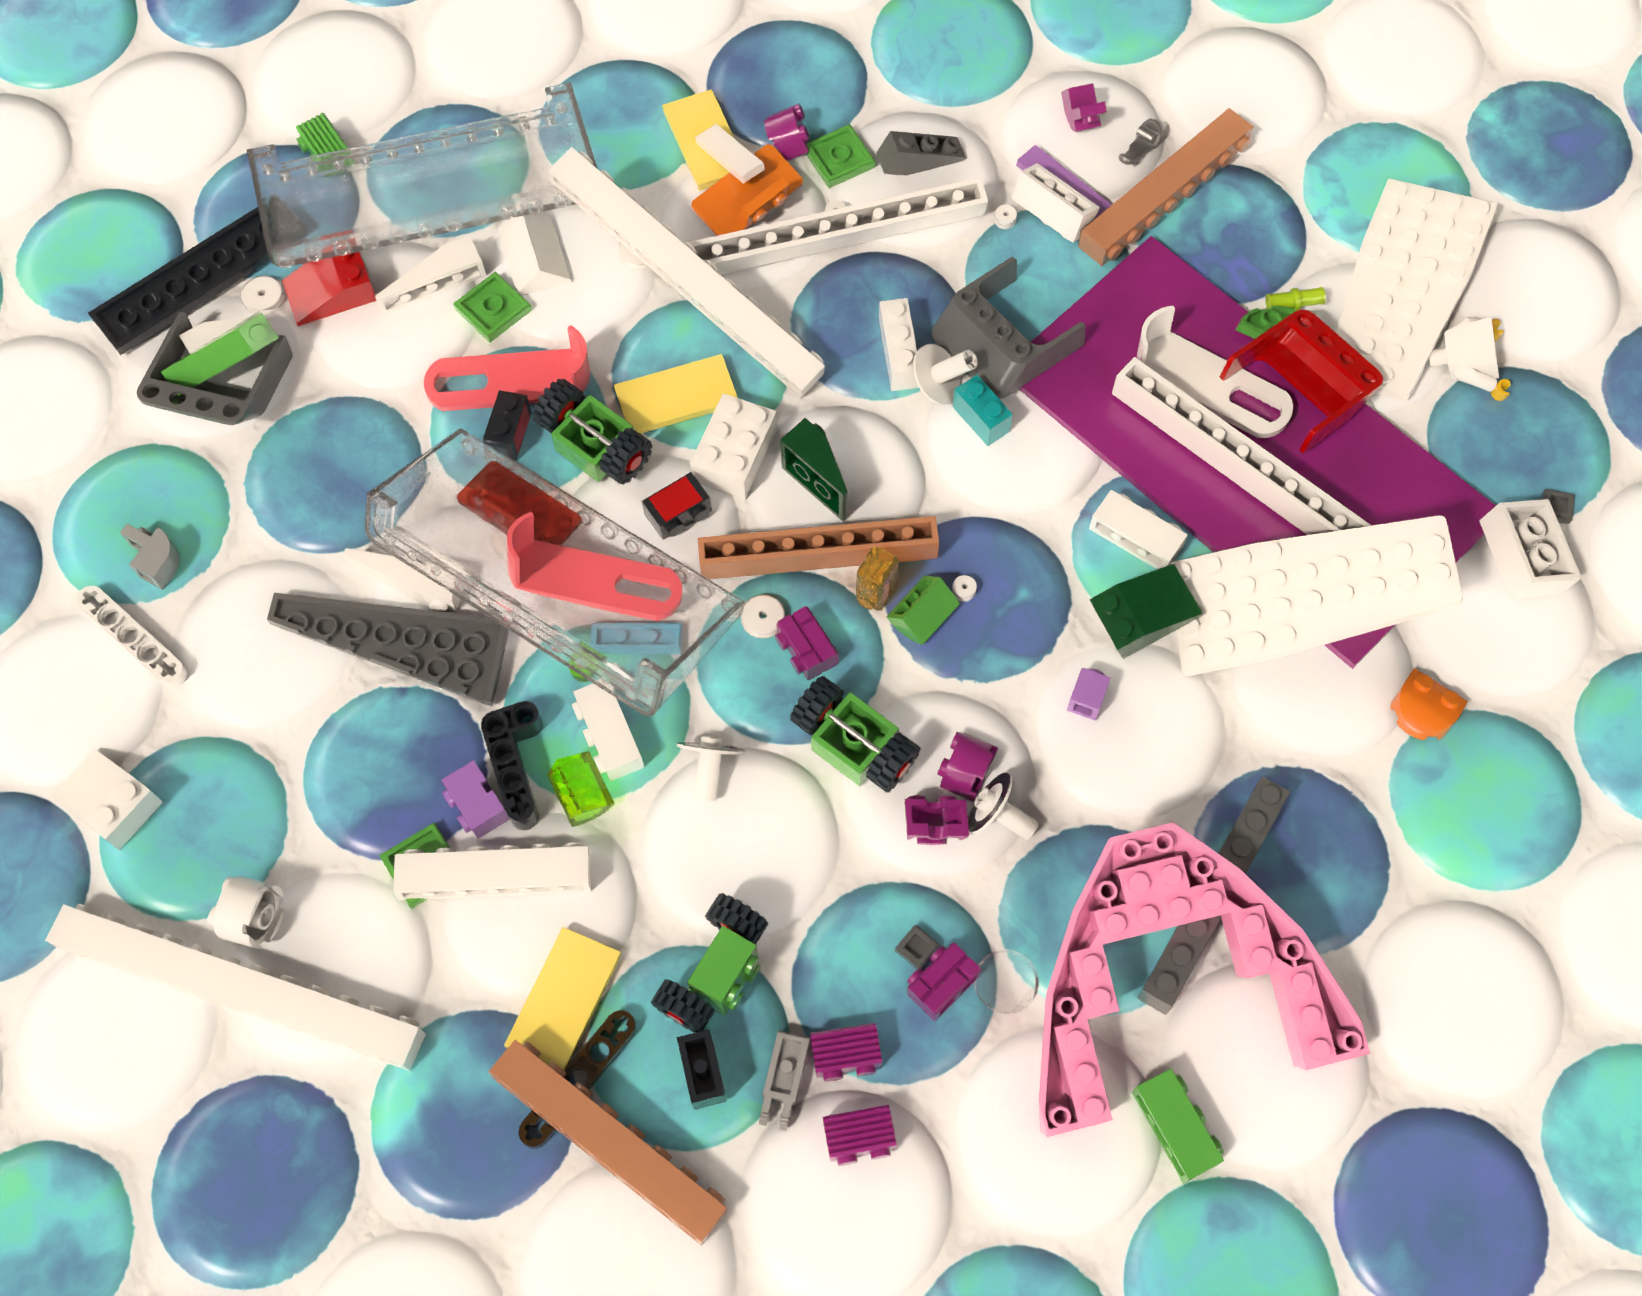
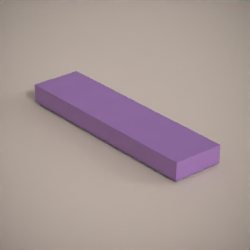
[1016,145,1112,219]

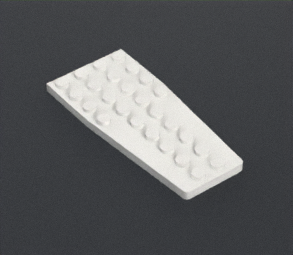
[1336,178,1498,401]
[1170,516,1463,677]

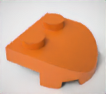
[1390,668,1468,740]

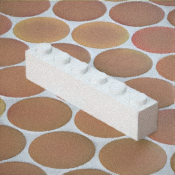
[393,842,591,900]

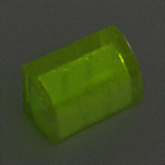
[547,751,615,827]

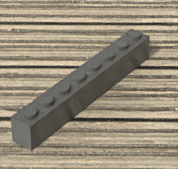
[1137,776,1290,1015]

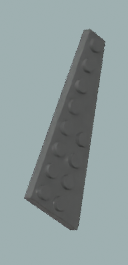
[267,593,510,706]

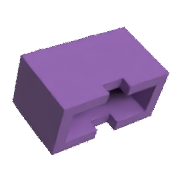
[441,760,510,839]

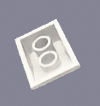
[51,749,163,850]

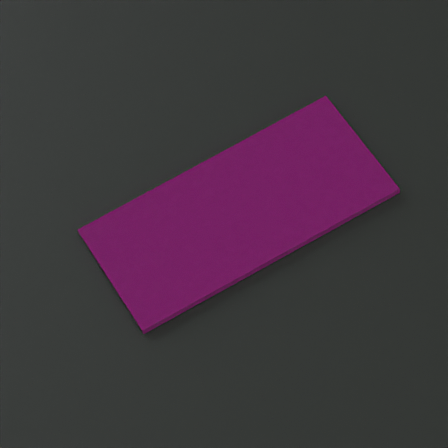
[1019,236,1496,669]

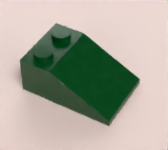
[780,418,848,522]
[1089,564,1203,659]

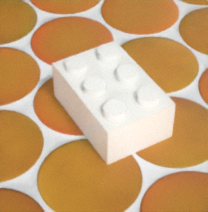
[689,393,778,499]
[1479,499,1582,599]

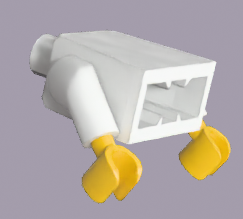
[1429,317,1511,401]

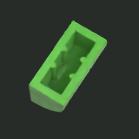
[886,575,960,645]

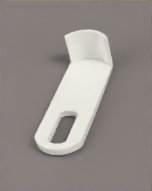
[1137,306,1293,438]

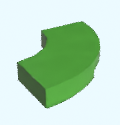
[1236,306,1297,339]

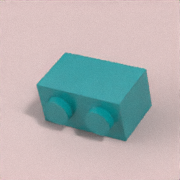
[952,375,1013,446]

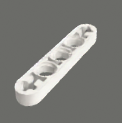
[76,586,187,688]

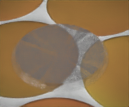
[974,950,1039,1014]

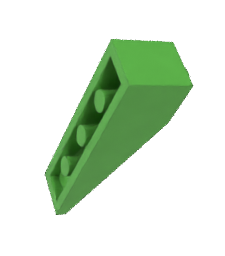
[161,311,279,396]

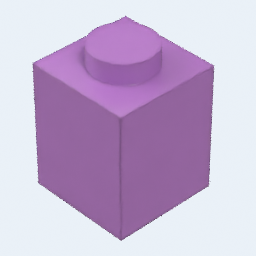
[1067,668,1111,721]

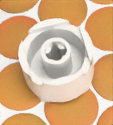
[208,876,284,949]

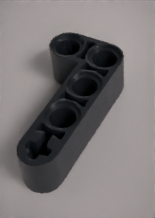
[481,701,543,831]

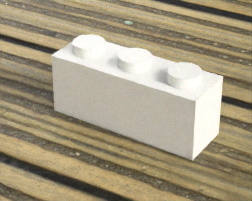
[1012,163,1100,243]
[879,298,919,391]
[1089,490,1188,570]
[572,678,644,782]

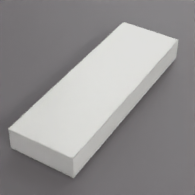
[695,124,765,184]

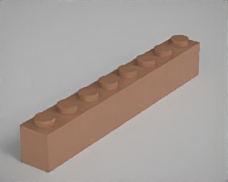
[1078,108,1254,266]
[697,516,939,580]
[488,1039,727,1246]

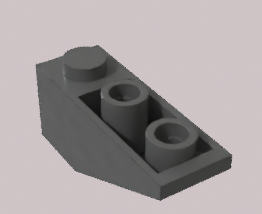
[876,131,966,176]

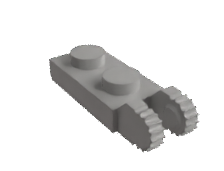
[759,1031,810,1131]

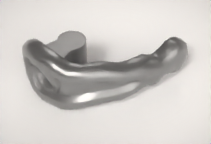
[1118,118,1163,165]

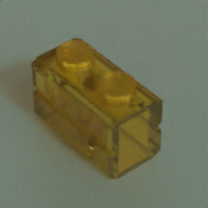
[856,546,899,611]

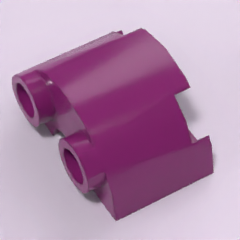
[764,103,810,161]
[937,731,998,802]
[904,795,969,845]

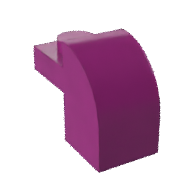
[1061,83,1107,132]

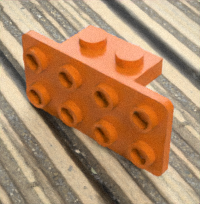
[691,144,803,236]

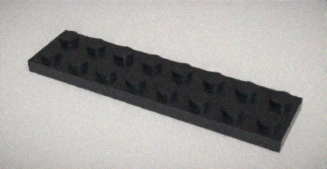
[88,195,308,356]

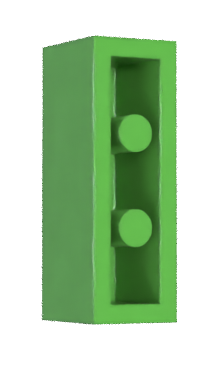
[1132,1069,1224,1184]

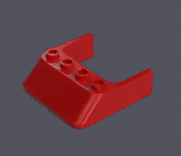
[1219,309,1383,454]

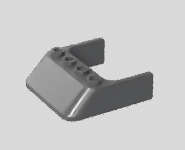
[932,256,1086,399]
[136,311,293,425]

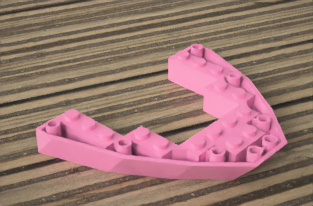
[1039,822,1370,1137]

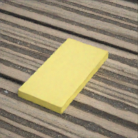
[662,89,735,191]
[614,354,738,434]
[504,927,622,1070]

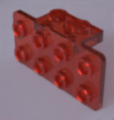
[457,461,582,546]

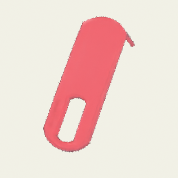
[424,325,590,411]
[507,512,682,621]

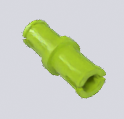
[1265,286,1326,310]

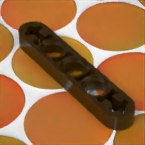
[518,1010,636,1149]

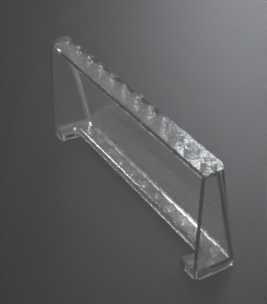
[247,82,598,268]
[365,428,745,716]

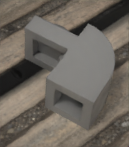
[120,524,180,590]

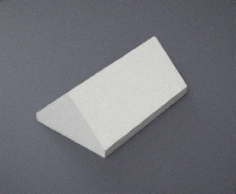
[498,205,571,296]

